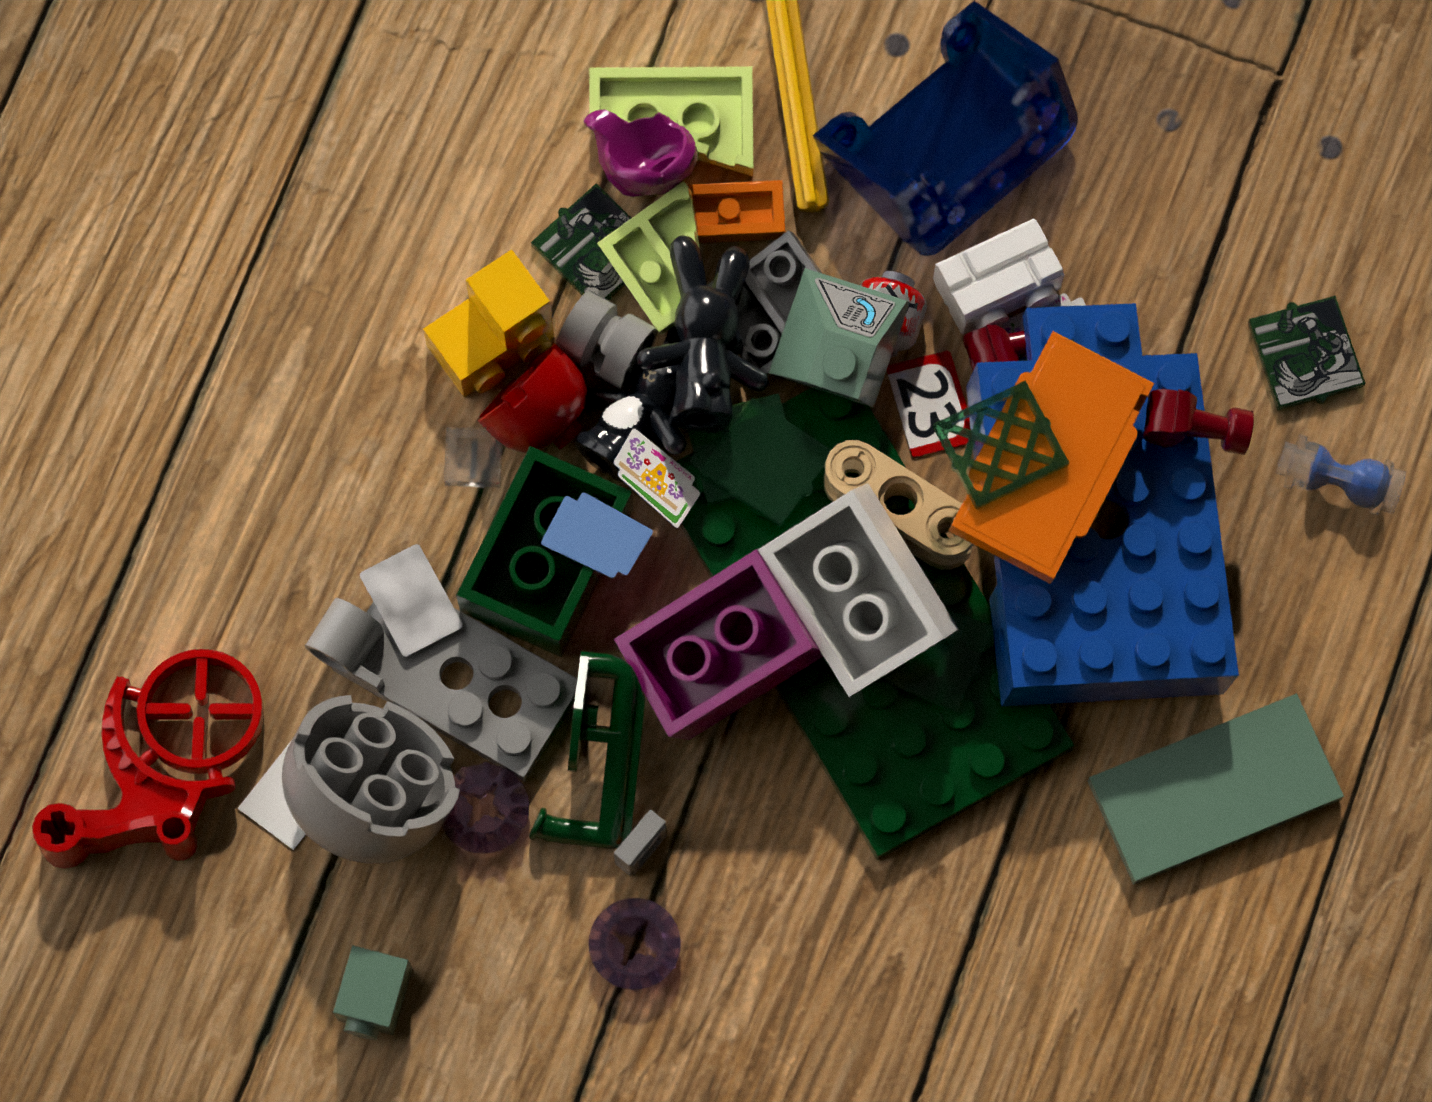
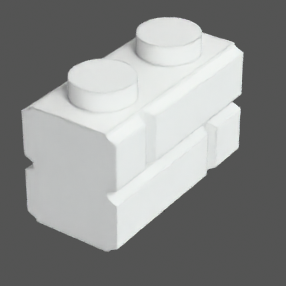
[933,218,1064,335]

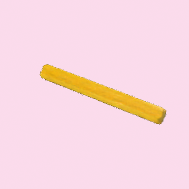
[766,0,829,212]

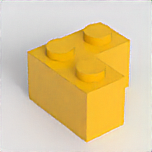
[423,249,555,397]

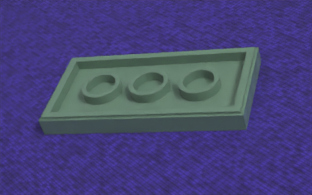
[1087,693,1344,885]

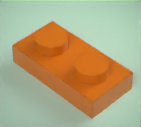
[688,180,785,243]

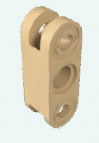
[824,440,974,570]

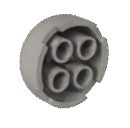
[282,695,460,864]

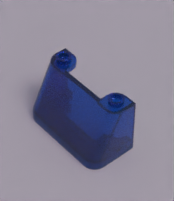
[813,0,1078,256]

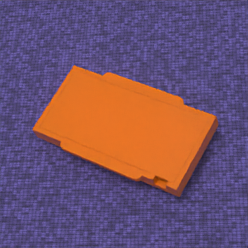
[948,331,1154,584]

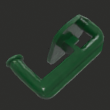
[529,651,645,849]

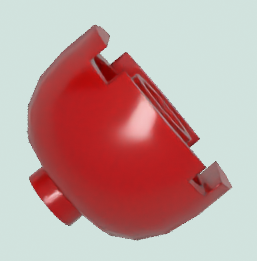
[478,344,587,453]

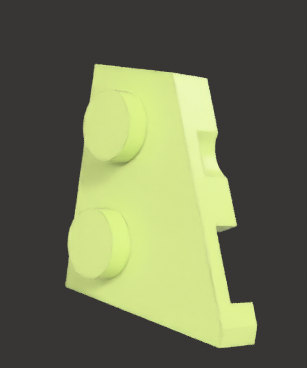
[597,181,700,335]

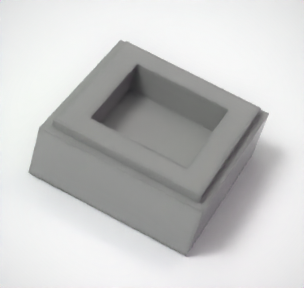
[614,809,667,876]

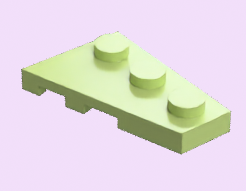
[589,67,753,176]

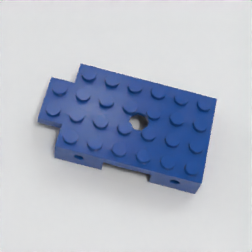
[966,303,1239,706]

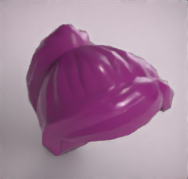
[584,109,698,197]

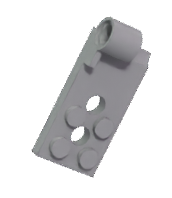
[305,598,577,782]

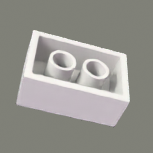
[758,483,958,697]

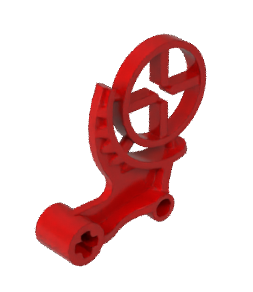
[32,649,264,869]

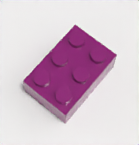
[614,549,824,740]

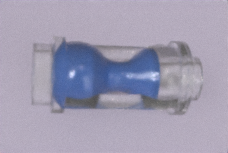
[1276,434,1406,515]

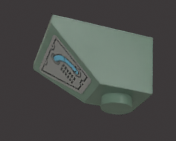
[769,268,910,408]

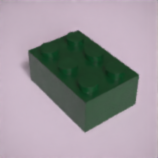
[456,446,634,658]

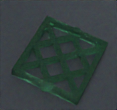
[933,380,1069,509]

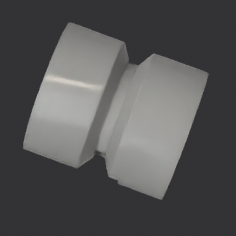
[555,291,658,390]

